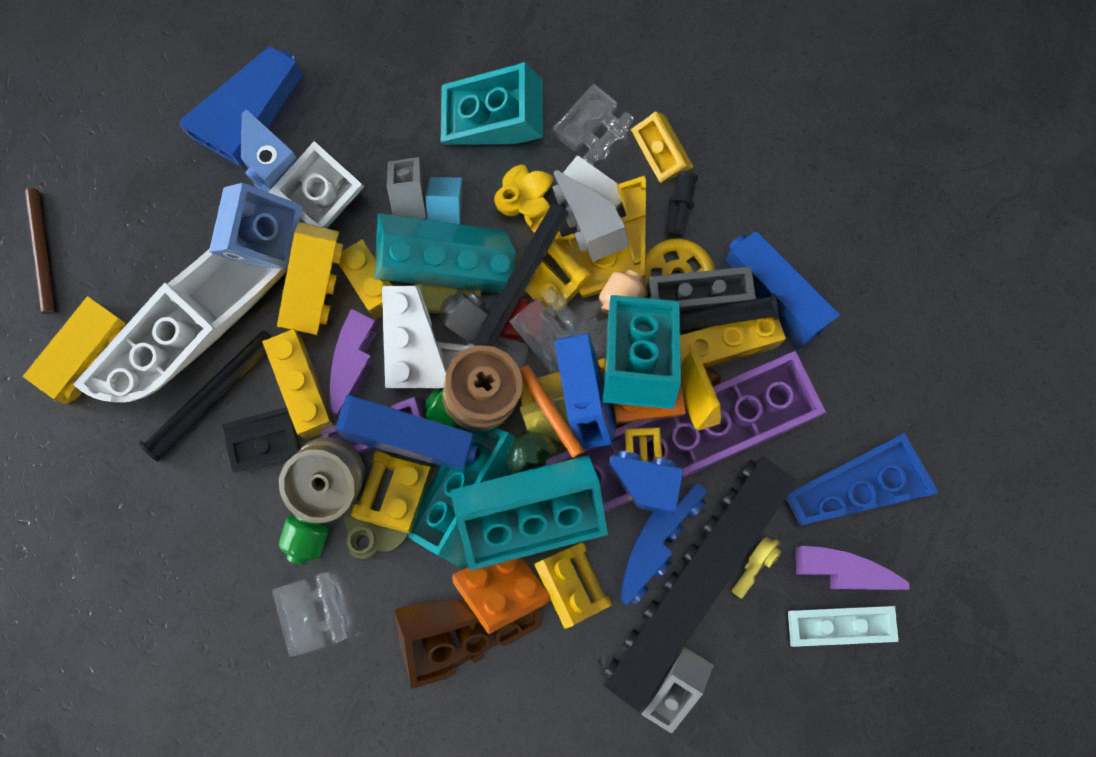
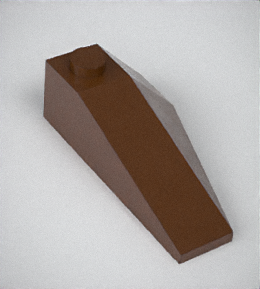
[394,599,542,689]

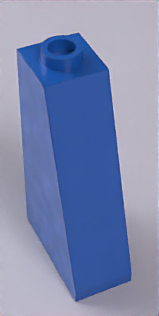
[179,46,303,166]
[725,231,840,350]
[336,395,478,472]

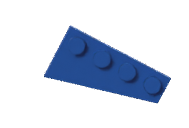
[785,433,939,526]

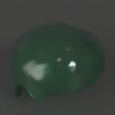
[506,429,560,474]

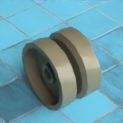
[279,437,365,523]

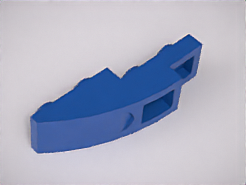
[619,482,708,606]

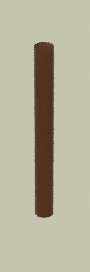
[25,188,55,314]

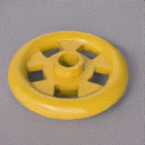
[643,238,716,287]

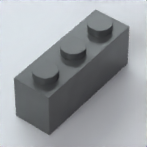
[646,266,756,312]

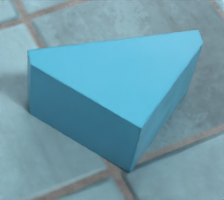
[426,177,463,224]

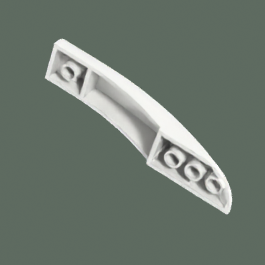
[73,142,364,402]

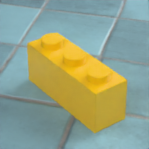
[277,222,343,335]
[23,296,127,405]
[262,329,336,440]

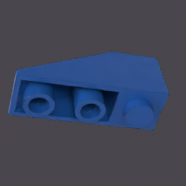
[554,332,617,449]

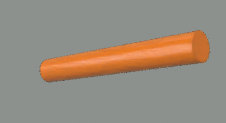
[519,365,585,459]

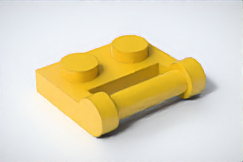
[515,241,592,317]
[351,451,432,534]
[534,542,613,629]

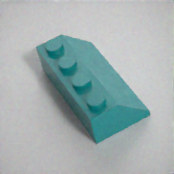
[374,213,516,294]
[407,428,535,569]
[450,455,608,571]

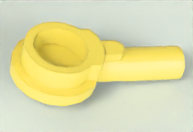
[731,536,782,599]

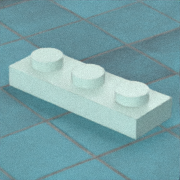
[788,606,899,647]

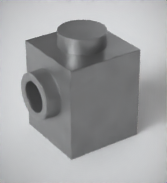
[438,289,490,342]

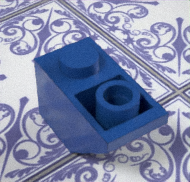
[609,451,683,515]

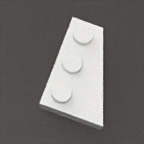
[382,286,447,388]

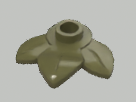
[344,499,408,559]

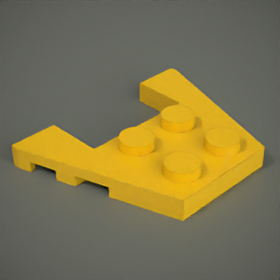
[524,176,646,298]

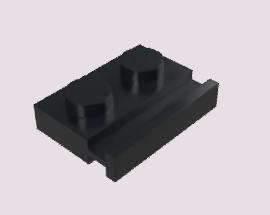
[221,407,300,473]

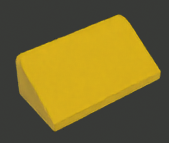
[631,111,693,183]
[681,350,721,430]

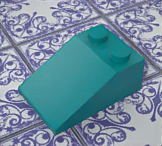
[441,62,543,145]
[603,295,681,409]

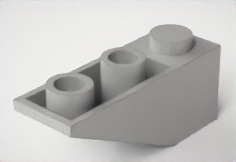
[552,170,629,262]

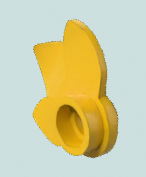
[494,164,554,217]

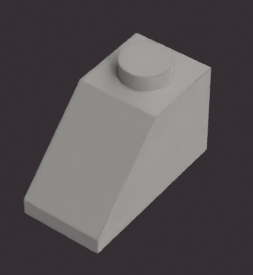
[387,157,427,219]
[642,647,714,734]

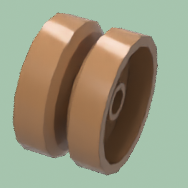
[442,345,522,431]

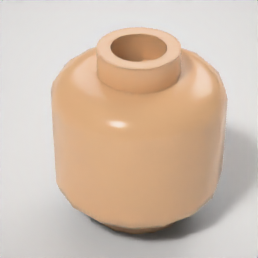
[599,270,649,314]

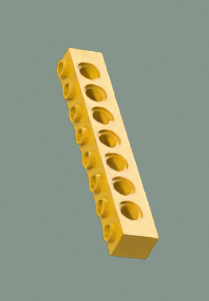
[519,317,786,406]

